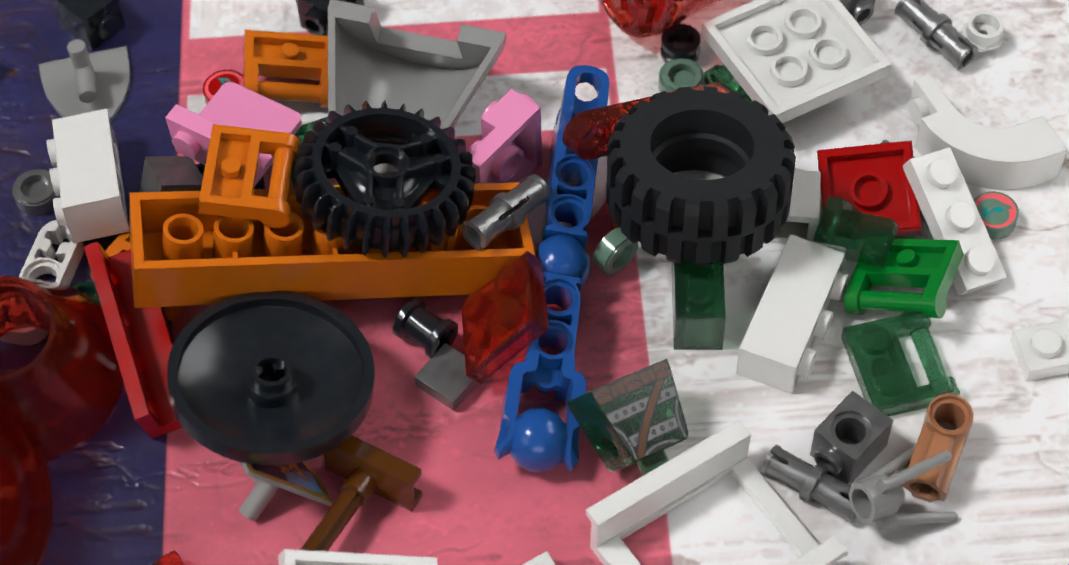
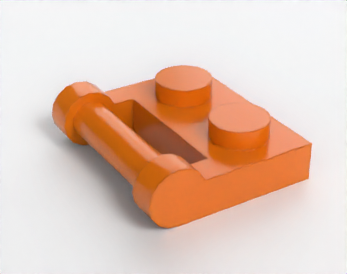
[243,30,328,108]
[199,124,301,228]

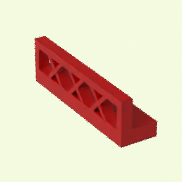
[84,241,183,439]

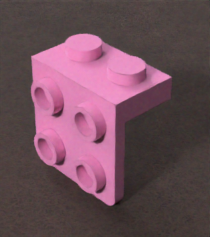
[165,82,302,185]

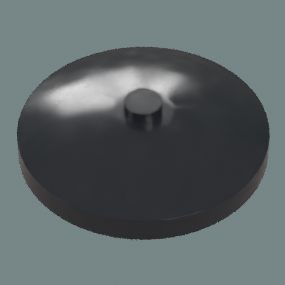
[167,291,375,466]

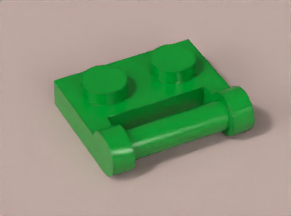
[843,238,964,319]

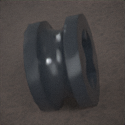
[660,23,701,63]

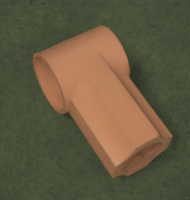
[902,393,974,502]

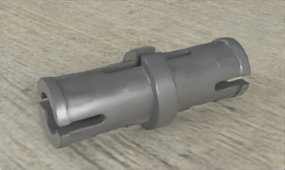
[894,0,978,70]
[462,174,550,250]
[761,444,856,523]

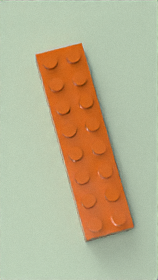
[130,182,535,308]

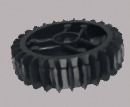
[293,101,476,258]

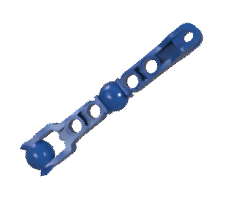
[494,65,610,473]

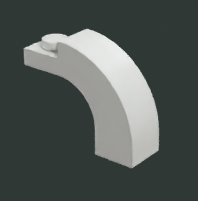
[908,73,1067,190]

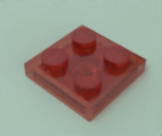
[461,251,549,384]

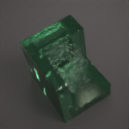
[812,196,898,268]

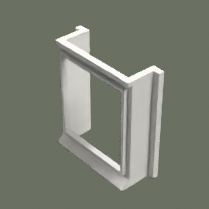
[586,420,848,565]

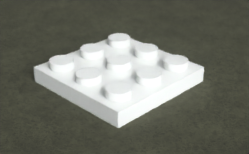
[701,0,892,123]

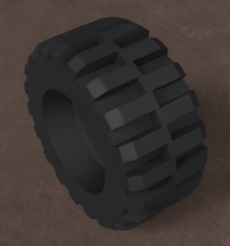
[606,86,796,266]

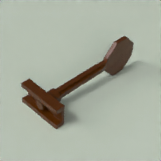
[300,435,423,552]

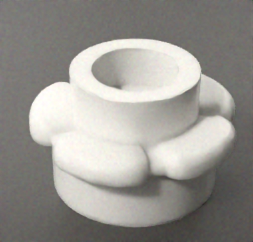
[961,11,1006,52]

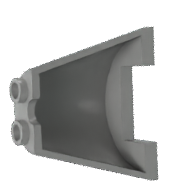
[328,0,507,175]

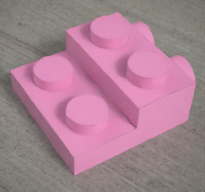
[467,89,542,183]

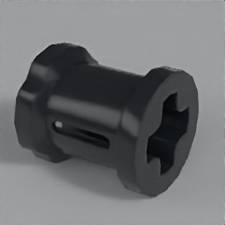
[393,298,458,358]

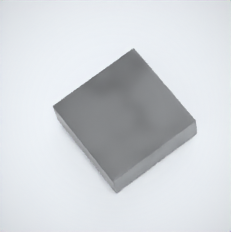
[414,343,485,411]

